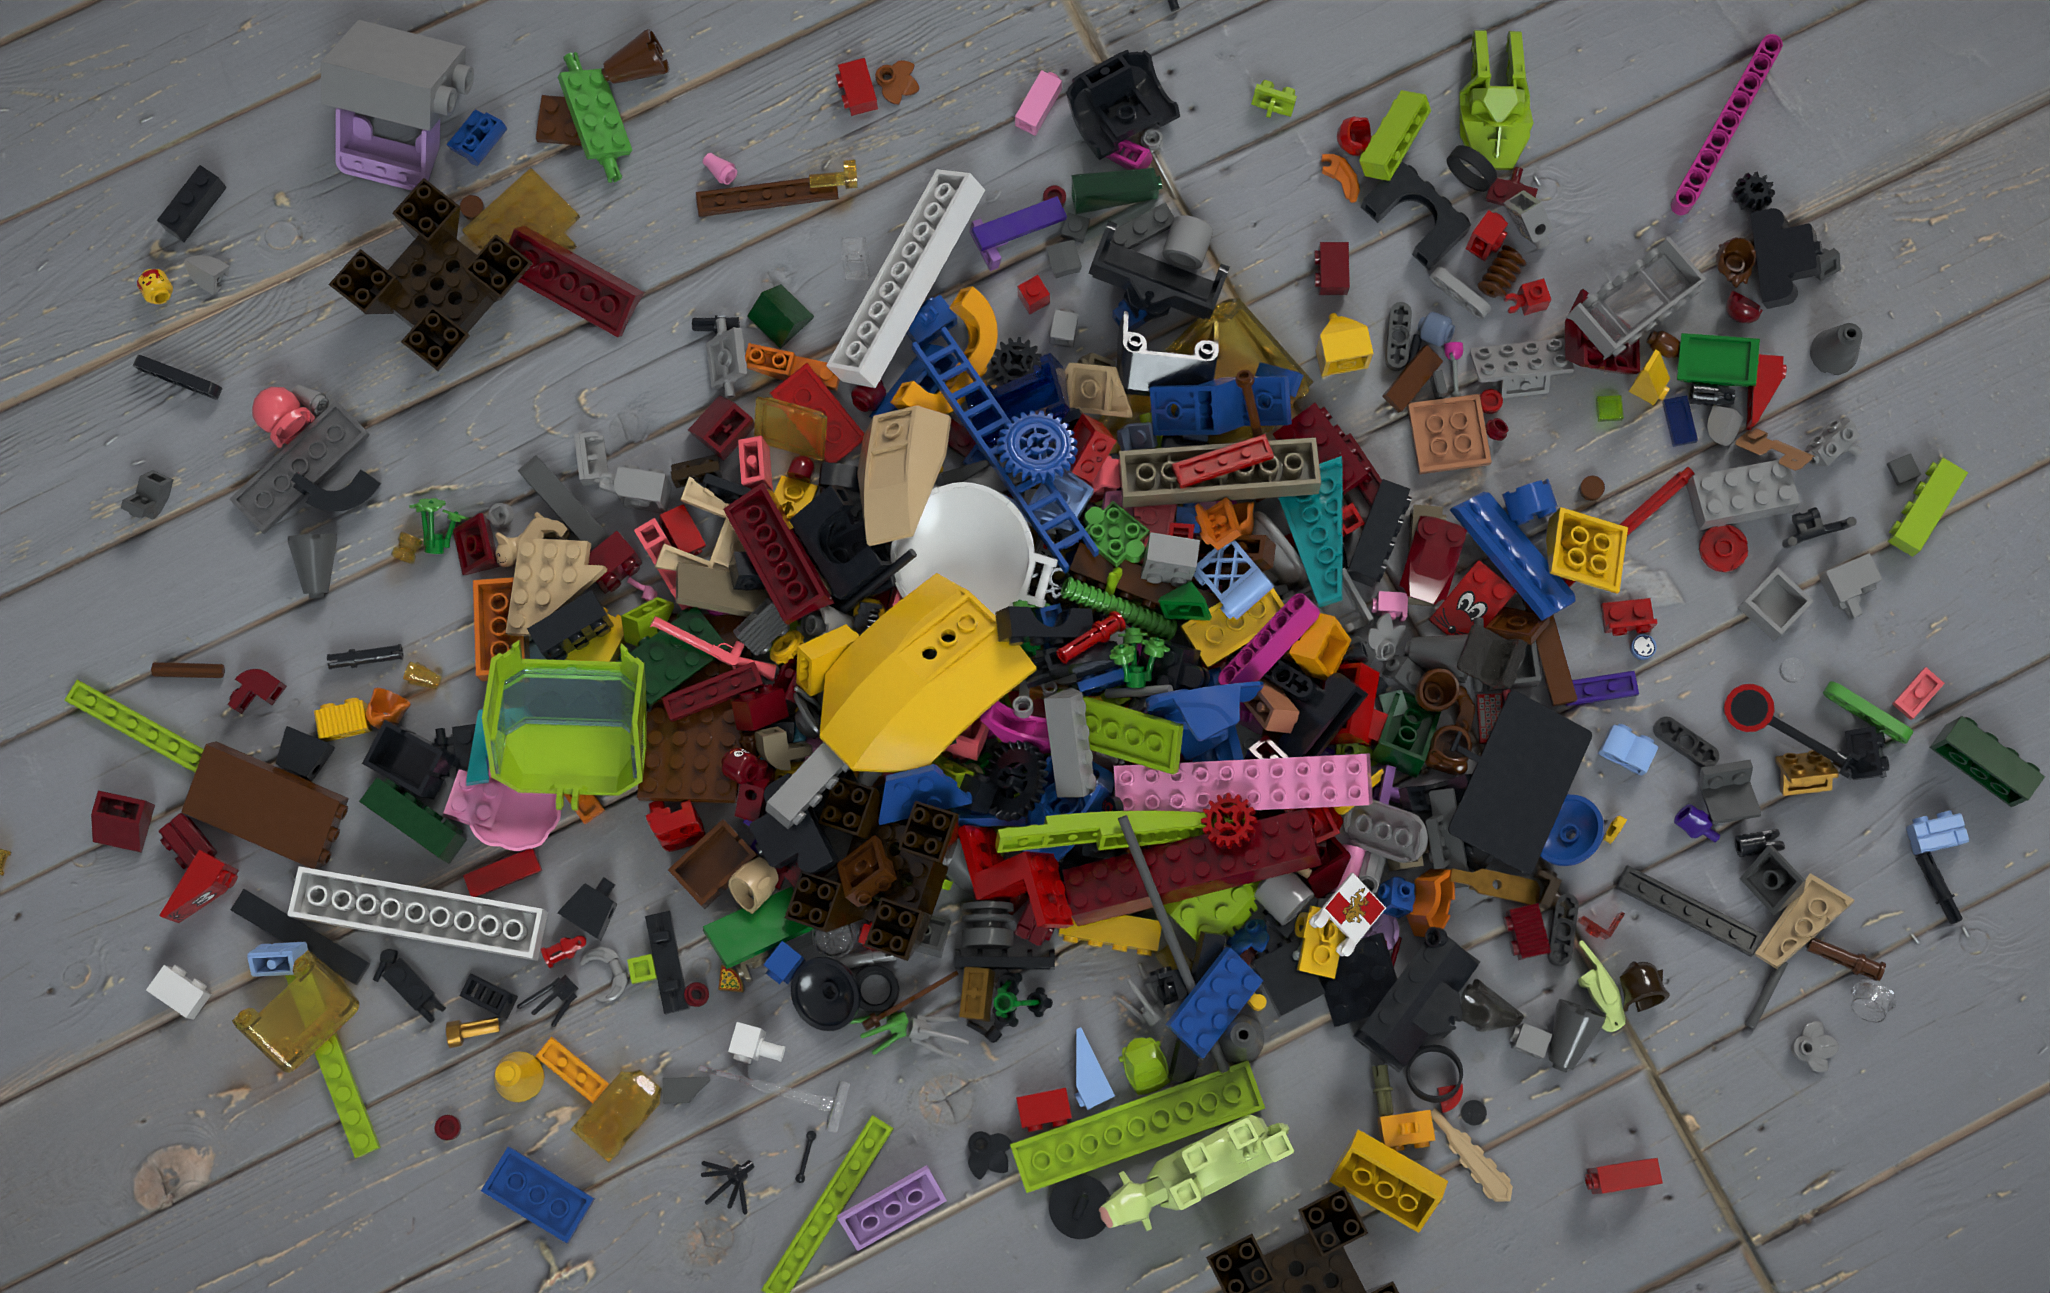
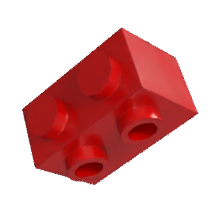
[1465,210,1508,262]

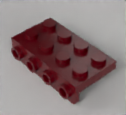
[1273,402,1373,496]

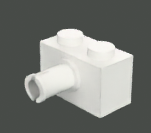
[728,1022,785,1064]

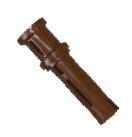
[1806,937,1886,984]

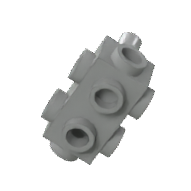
[1804,418,1862,466]

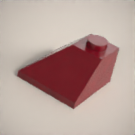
[1297,836,1351,899]

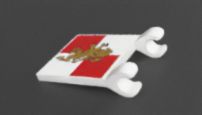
[1309,873,1386,956]

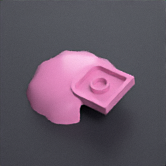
[442,767,561,851]

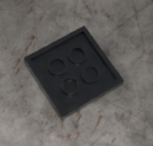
[1318,933,1397,1027]

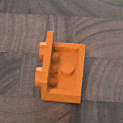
[1195,497,1242,550]

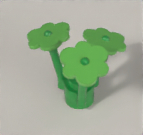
[409,498,470,554]

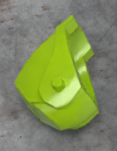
[1118,1037,1171,1095]

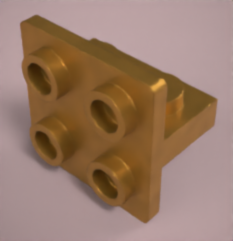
[1775,750,1839,796]

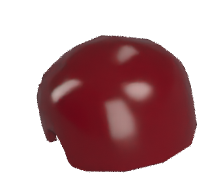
[1726,291,1763,324]

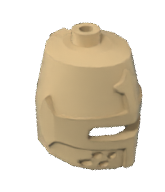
[728,857,778,914]

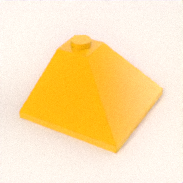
[1546,507,1628,594]

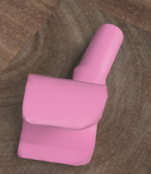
[627,577,658,602]

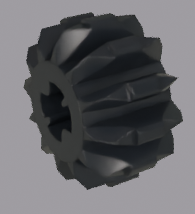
[1733,171,1775,213]

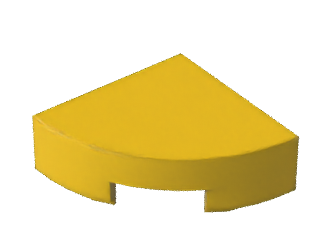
[1603,815,1627,844]

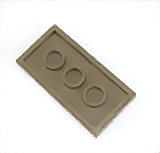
[676,562,773,617]

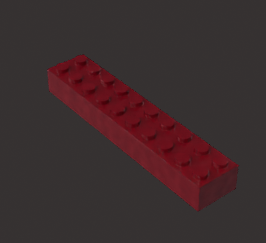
[1062,808,1322,926]

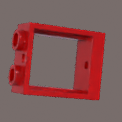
[1069,413,1116,483]
[1585,1158,1663,1194]

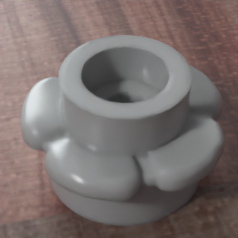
[1141,129,1164,152]

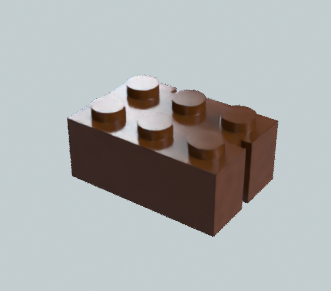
[668,819,758,909]

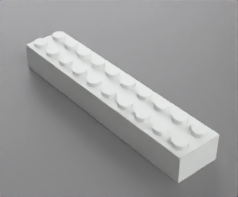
[826,169,985,388]
[287,866,548,961]

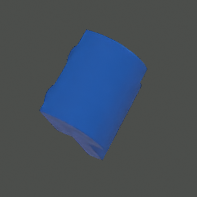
[446,109,507,166]

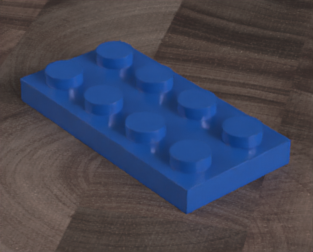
[1165,947,1263,1059]
[481,1146,595,1243]

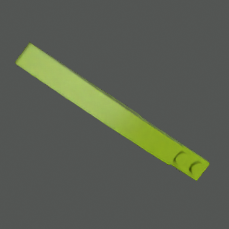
[995,811,1245,853]

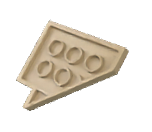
[506,538,607,636]

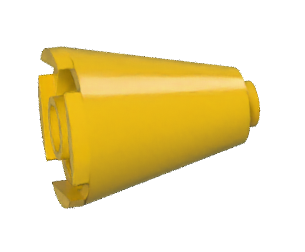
[494,1051,545,1102]

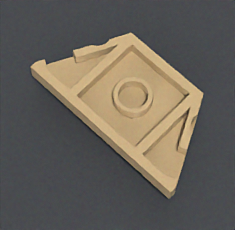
[1046,363,1132,418]

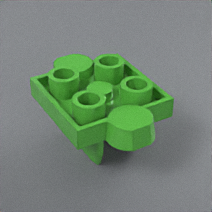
[1084,501,1150,568]

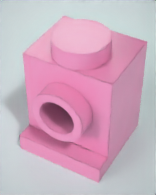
[1371,591,1408,622]

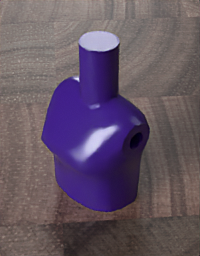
[1674,804,1720,842]

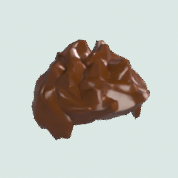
[1716,237,1756,288]

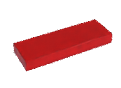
[463,848,542,897]

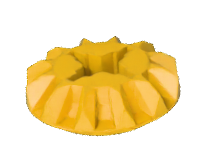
[770,630,804,665]

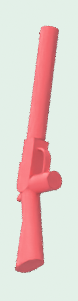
[650,616,776,681]

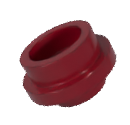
[1485,418,1509,441]
[684,982,709,1007]

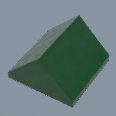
[747,284,814,349]

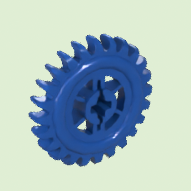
[997,410,1078,484]

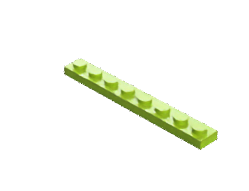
[285,965,381,1158]

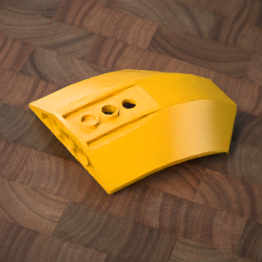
[820,573,1037,773]

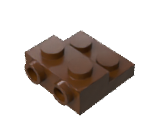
[837,835,897,907]

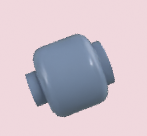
[1417,312,1455,346]

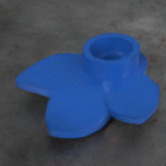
[1226,919,1270,955]

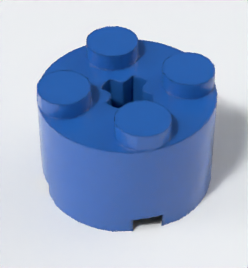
[1502,479,1558,526]

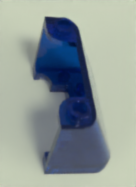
[965,353,1070,447]

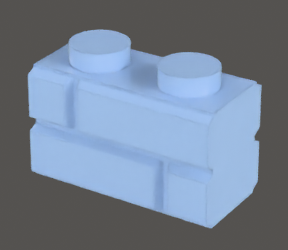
[1906,810,1969,855]
[247,942,310,977]

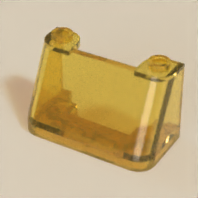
[232,950,360,1073]

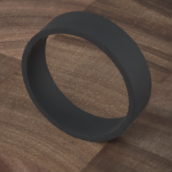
[1446,145,1497,192]
[1406,1044,1463,1103]

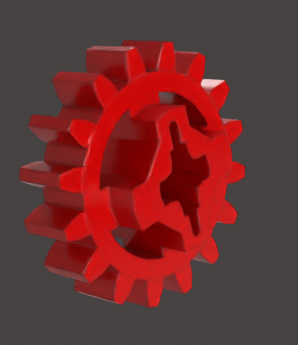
[1201,793,1258,849]

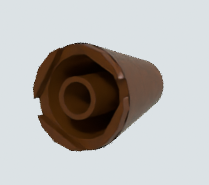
[601,29,670,84]

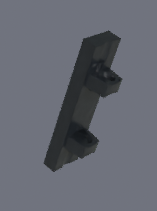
[645,911,690,1015]

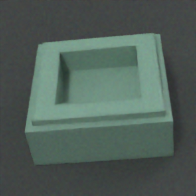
[1378,689,1408,717]

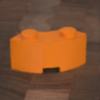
[1406,868,1455,937]

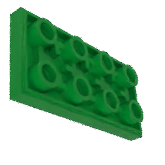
[703,887,814,969]

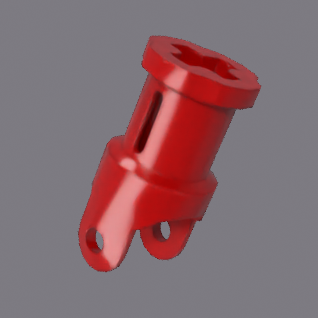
[540,935,586,969]

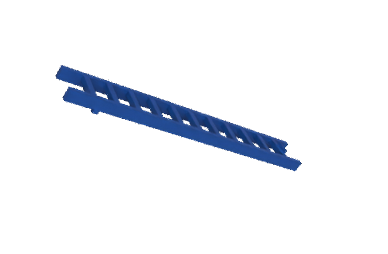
[912,326,1099,573]

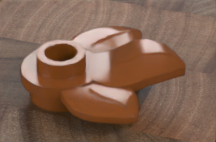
[875,60,920,105]

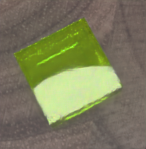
[1596,395,1624,422]

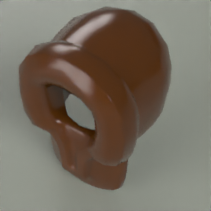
[1425,725,1472,776]

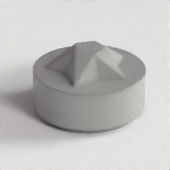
[488,503,514,528]

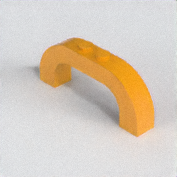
[890,286,998,414]

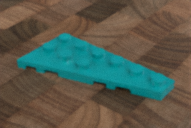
[1278,456,1343,608]

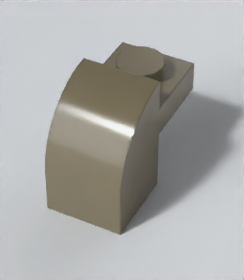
[754,726,813,770]

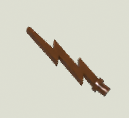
[861,970,959,1031]

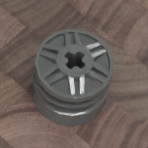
[961,900,1014,949]

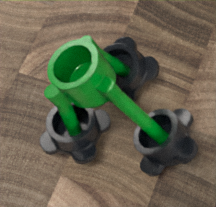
[992,968,1053,1030]

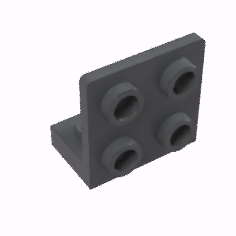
[1698,760,1761,824]

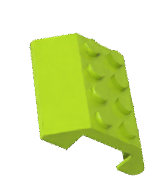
[1164,880,1262,946]

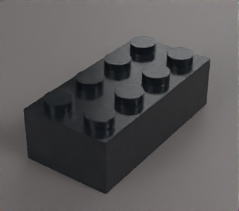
[1347,479,1412,587]

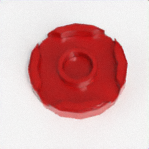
[1699,524,1748,572]

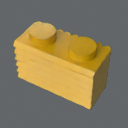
[314,698,372,742]

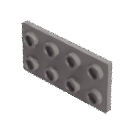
[1470,338,1574,398]

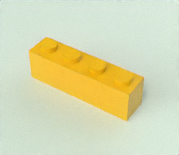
[1059,905,1161,957]

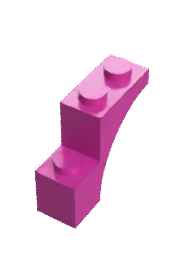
[980,701,1051,754]

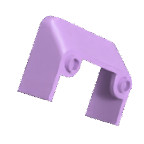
[336,108,440,191]

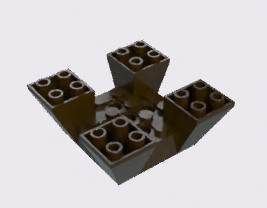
[328,178,533,372]
[784,776,959,961]
[1206,1186,1399,1293]

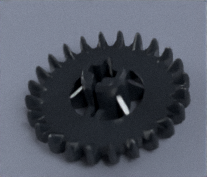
[983,740,1048,822]

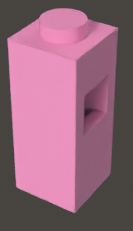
[1015,70,1062,136]

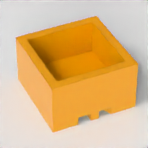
[1289,613,1352,681]

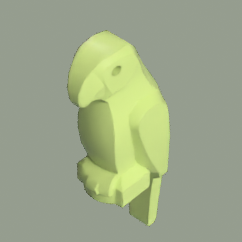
[1577,941,1626,1033]

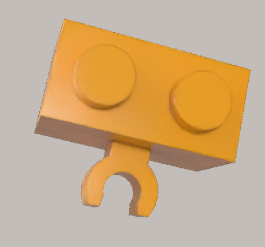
[1377,1110,1436,1151]

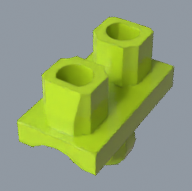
[1251,80,1297,118]

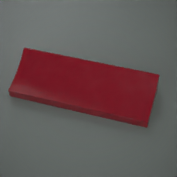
[508,226,645,337]
[723,483,834,625]

